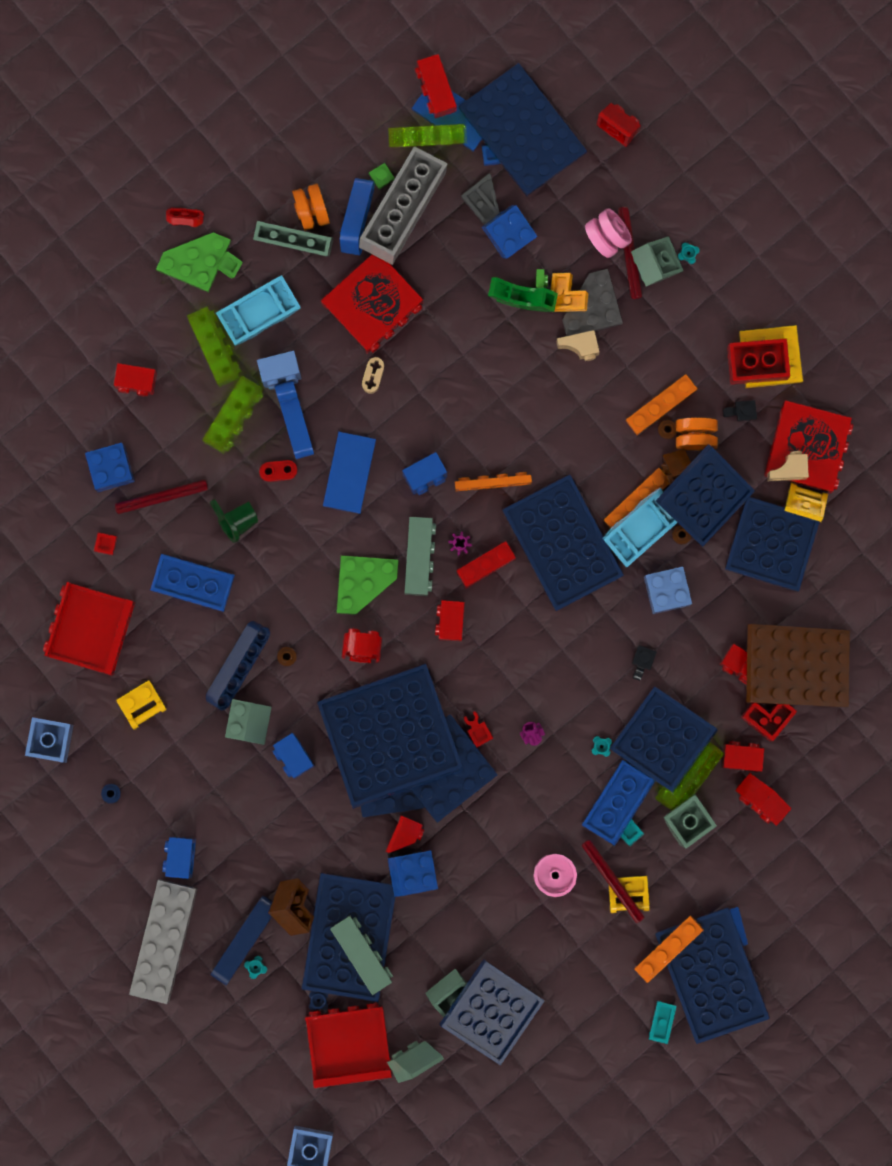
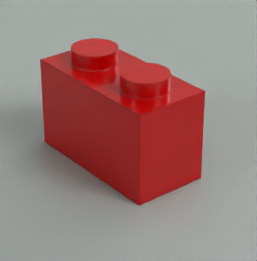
[113,363,157,397]
[435,600,464,642]
[722,741,764,772]

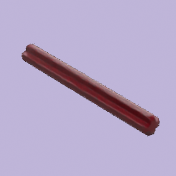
[617,207,642,300]
[115,480,208,514]
[582,840,644,923]

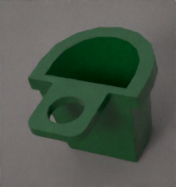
[210,499,258,543]

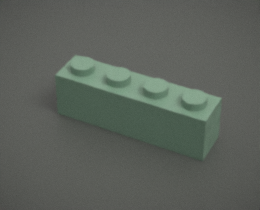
[253,221,334,257]
[405,517,436,596]
[330,915,393,995]

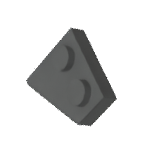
[461,173,500,225]

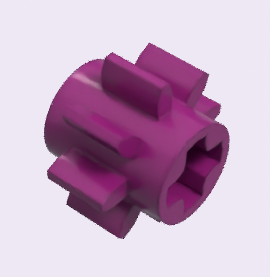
[448,532,472,556]
[520,722,545,746]

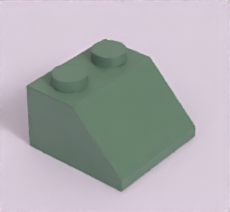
[631,236,684,286]
[225,699,272,745]
[663,794,717,849]
[425,969,467,1017]
[387,1041,444,1083]

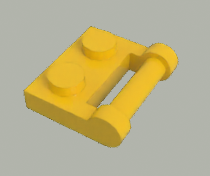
[784,483,828,522]
[116,680,167,730]
[608,876,649,913]

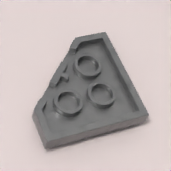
[562,269,623,336]

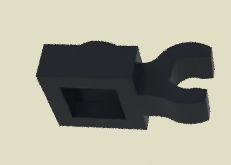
[723,400,757,422]
[632,645,657,681]

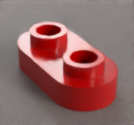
[166,208,204,227]
[259,460,298,482]

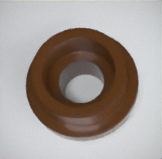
[658,420,677,439]
[672,526,691,545]
[277,647,297,666]

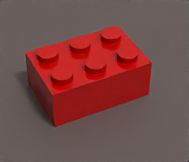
[727,338,791,385]

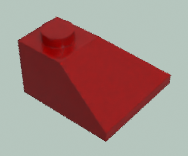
[386,815,425,853]

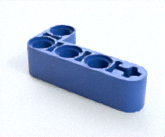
[340,178,375,256]
[274,380,314,459]

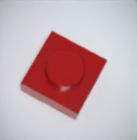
[94,532,118,556]

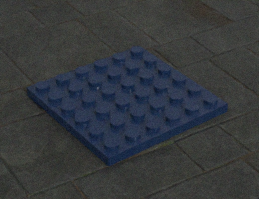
[317,664,464,809]

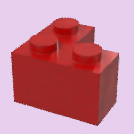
[720,644,747,685]
[740,703,797,742]
[735,773,792,826]

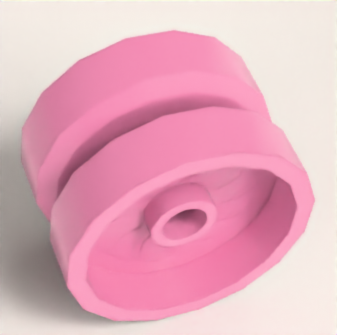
[585,208,632,258]
[533,853,577,897]

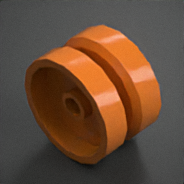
[292,183,330,231]
[676,418,718,451]

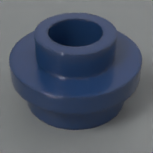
[101,784,121,803]

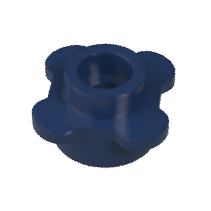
[309,991,328,1010]

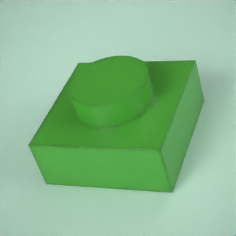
[369,163,395,190]
[216,252,243,279]
[536,269,548,288]

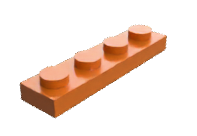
[625,374,697,435]
[603,468,669,528]
[455,472,532,492]
[634,915,704,983]

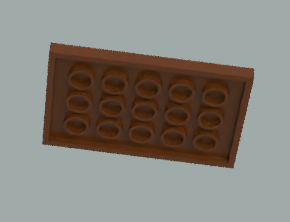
[746,624,850,707]

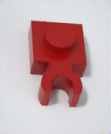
[464,711,493,748]

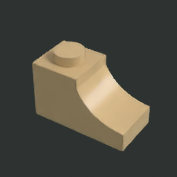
[556,330,599,361]
[767,451,809,481]

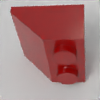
[596,103,641,147]

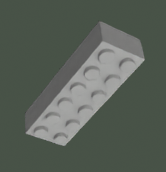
[359,146,448,265]
[129,879,198,1004]

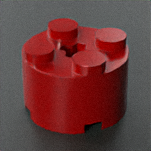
[341,629,382,663]

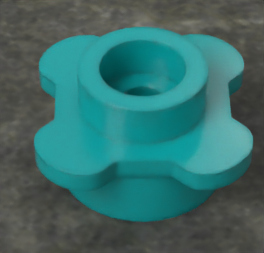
[678,243,700,264]
[591,736,612,757]
[244,956,267,979]

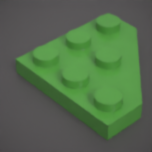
[156,232,231,293]
[337,556,398,615]

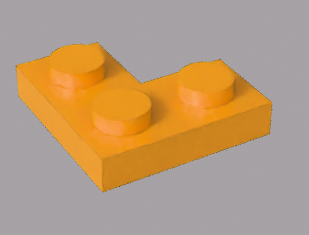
[551,273,589,312]

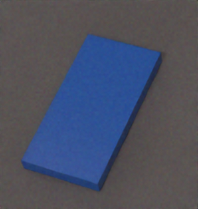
[412,90,482,152]
[323,432,376,514]
[150,554,235,612]
[582,760,655,846]

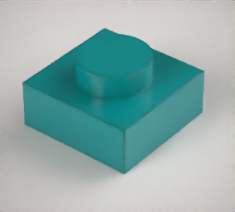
[621,820,644,846]

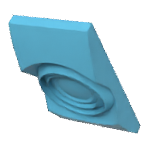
[216,275,301,346]
[602,488,677,567]

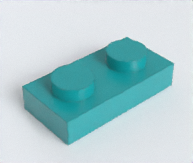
[648,1001,677,1044]

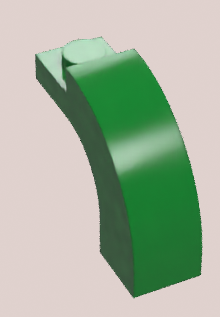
[488,277,558,312]

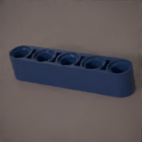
[206,621,270,710]
[210,895,273,986]

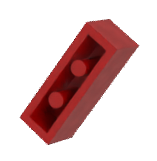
[414,54,457,119]
[456,541,516,589]

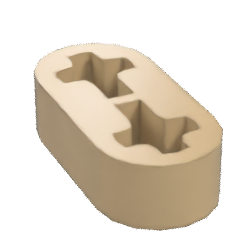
[362,357,384,394]

